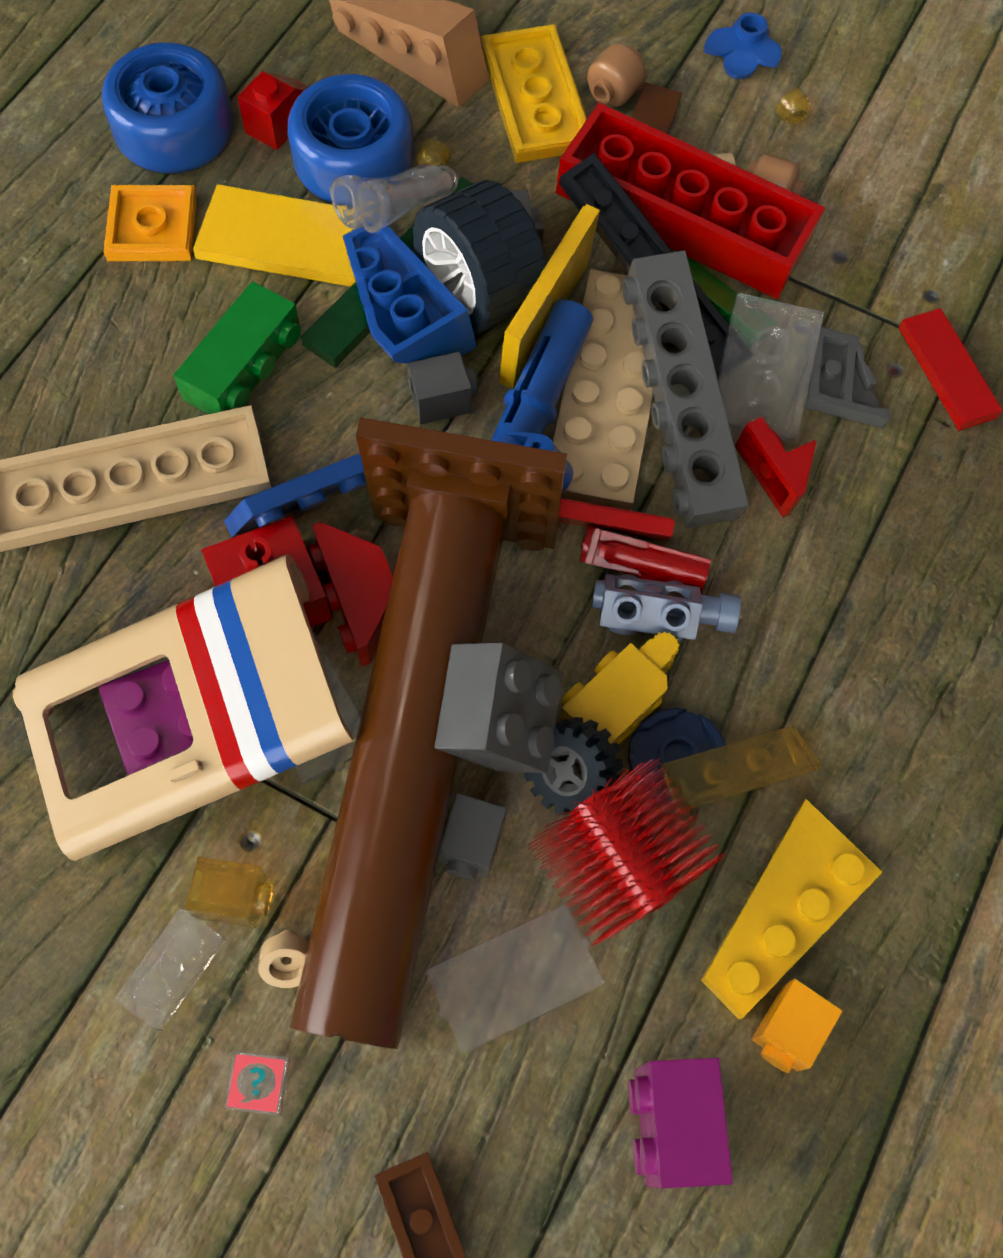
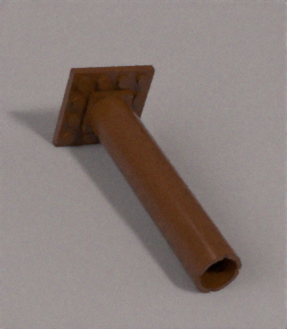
[290,417,567,1049]

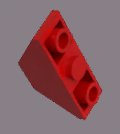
[308,522,393,667]

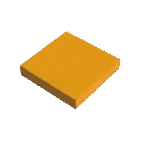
[103,185,197,261]

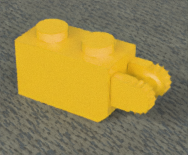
[559,631,680,746]

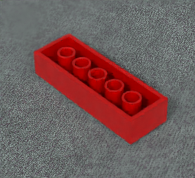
[555,103,825,300]

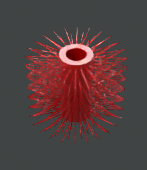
[528,759,725,946]

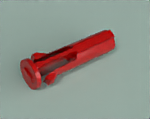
[579,525,711,593]

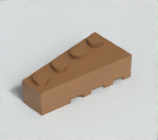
[329,0,489,108]

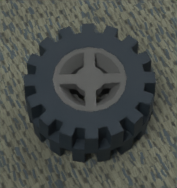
[524,717,623,815]

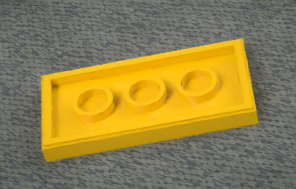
[480,24,587,163]
[193,184,378,287]
[499,204,600,389]

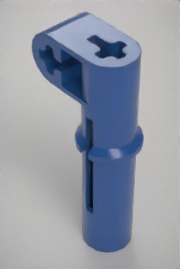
[491,299,593,492]

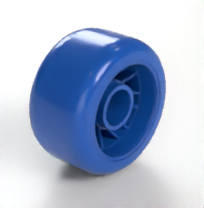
[102,42,233,174]
[288,74,414,206]

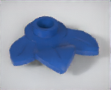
[704,13,782,79]

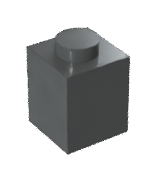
[408,351,478,424]
[438,793,507,881]

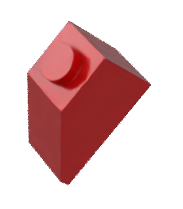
[237,71,309,150]

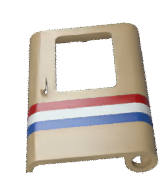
[13,555,354,861]

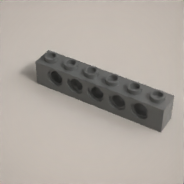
[622,250,749,529]

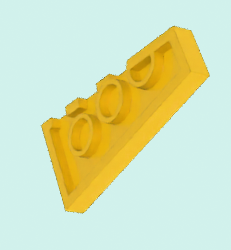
[701,799,882,1020]

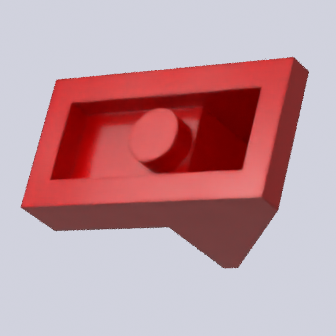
[735,417,816,517]

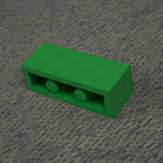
[173,281,301,414]

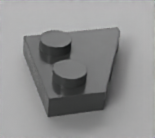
[803,325,890,428]

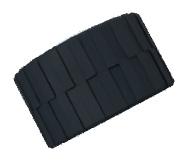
[413,180,547,334]

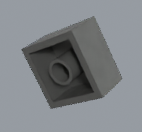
[434,643,563,773]

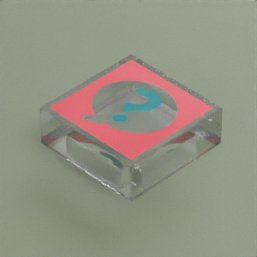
[223,1051,291,1116]

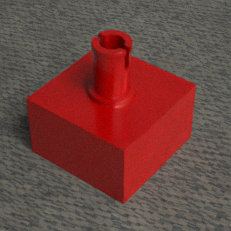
[201,516,332,627]

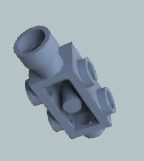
[592,574,741,642]

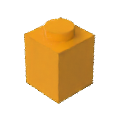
[751,979,843,1073]

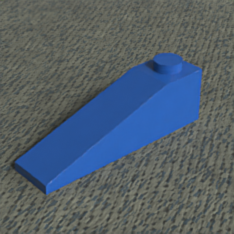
[343,216,477,364]

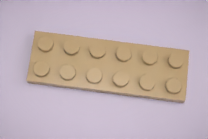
[553,269,654,511]
[0,405,272,552]

